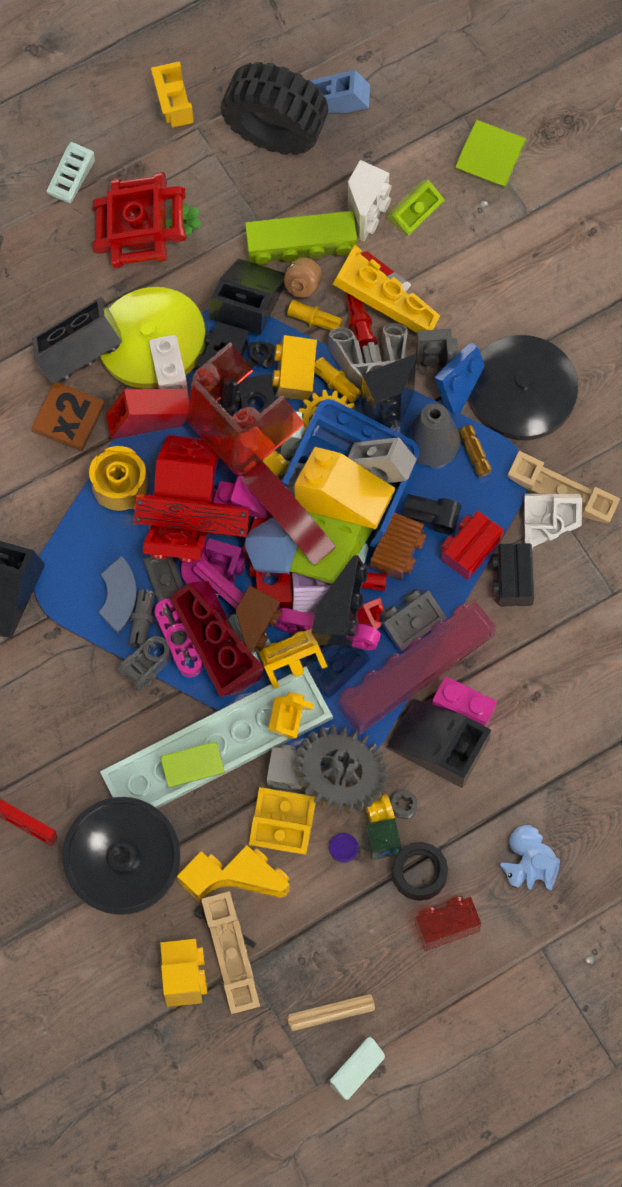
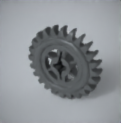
[294,725,388,813]

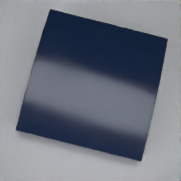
[299,644,370,699]

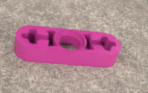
[155,599,203,678]

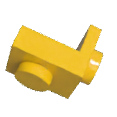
[268,692,314,739]

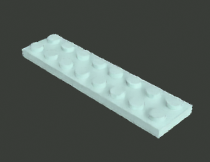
[100,667,333,809]

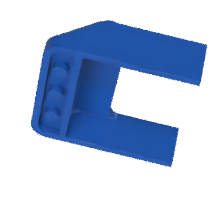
[281,399,420,548]

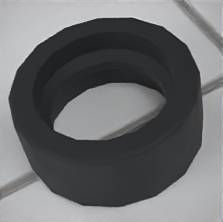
[392,842,448,901]

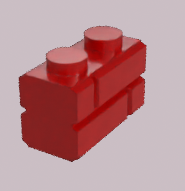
[441,511,504,580]

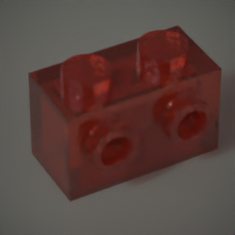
[415,896,482,952]

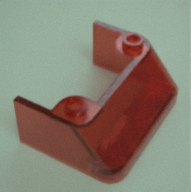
[187,342,305,475]

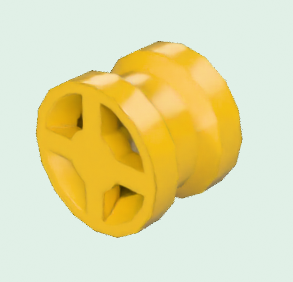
[365,794,395,828]

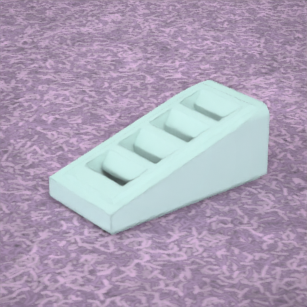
[46,142,95,204]

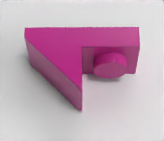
[213,476,269,519]

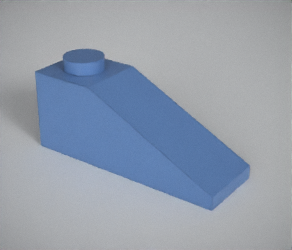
[310,70,370,113]

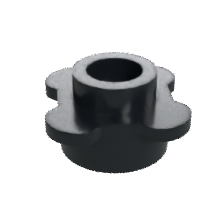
[247,341,275,368]

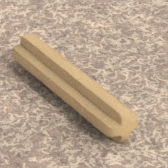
[288,994,375,1031]

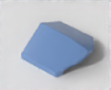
[245,518,297,574]

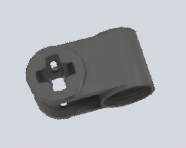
[118,636,172,691]

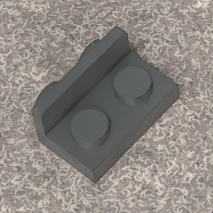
[416,328,458,366]
[379,589,447,651]

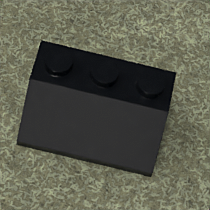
[32,296,122,384]
[361,354,416,431]

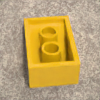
[295,447,395,529]

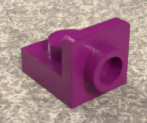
[206,538,246,582]

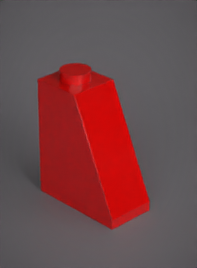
[105,389,192,439]

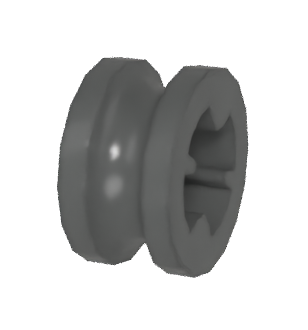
[391,790,417,819]

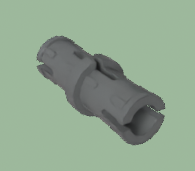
[128,589,156,649]

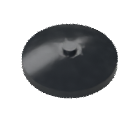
[468,335,578,440]
[63,797,181,915]

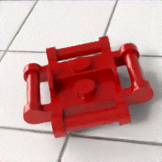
[93,172,186,268]

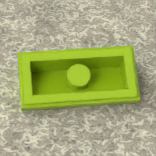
[386,180,445,236]
[160,742,225,788]

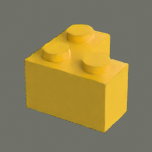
[160,939,207,1007]

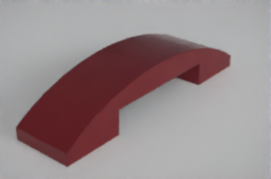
[241,461,336,566]

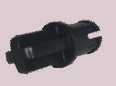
[215,377,239,432]

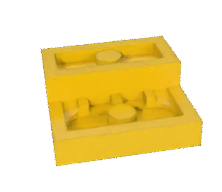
[249,787,316,855]

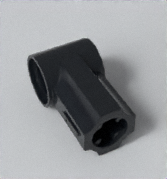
[402,494,461,534]

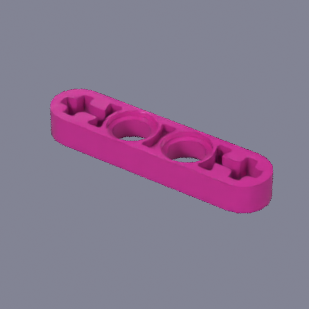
[275,608,381,650]

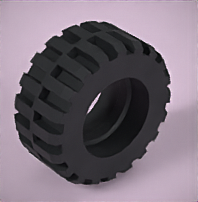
[220,62,329,155]

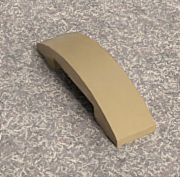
[507,451,620,524]
[201,891,260,1014]

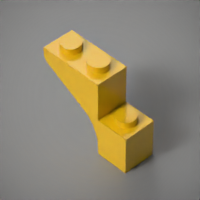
[177,845,290,903]

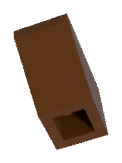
[236,586,282,655]

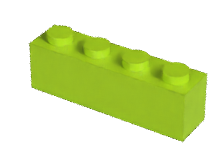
[245,211,357,265]

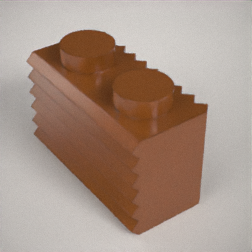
[371,512,427,581]

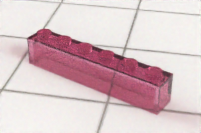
[339,601,496,735]

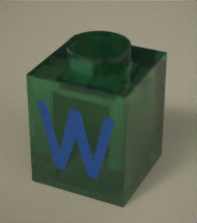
[366,818,401,861]

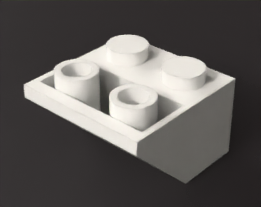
[348,160,392,241]

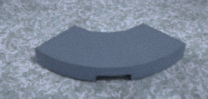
[99,556,137,635]

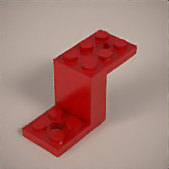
[143,435,223,562]

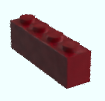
[169,581,264,697]

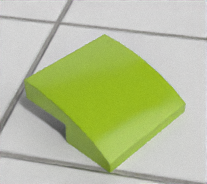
[455,120,527,188]

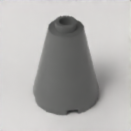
[406,403,461,468]

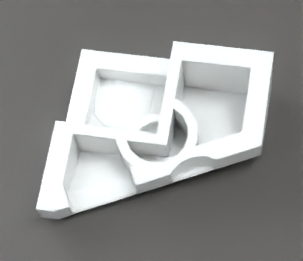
[524,494,582,549]

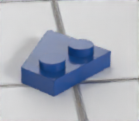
[434,343,485,415]

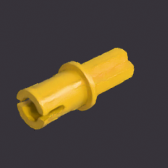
[287,299,342,331]
[314,357,361,403]

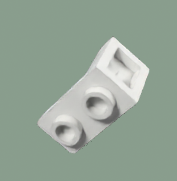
[149,335,189,398]

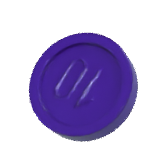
[329,833,358,863]

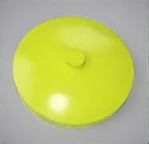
[100,287,207,389]

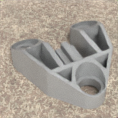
[327,323,407,391]

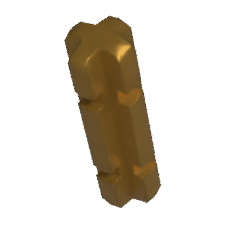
[459,425,491,478]

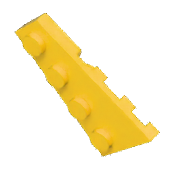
[333,245,440,333]

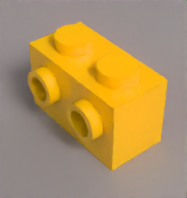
[272,335,317,400]

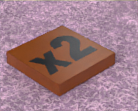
[31,382,105,452]

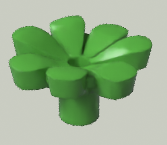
[166,204,201,236]

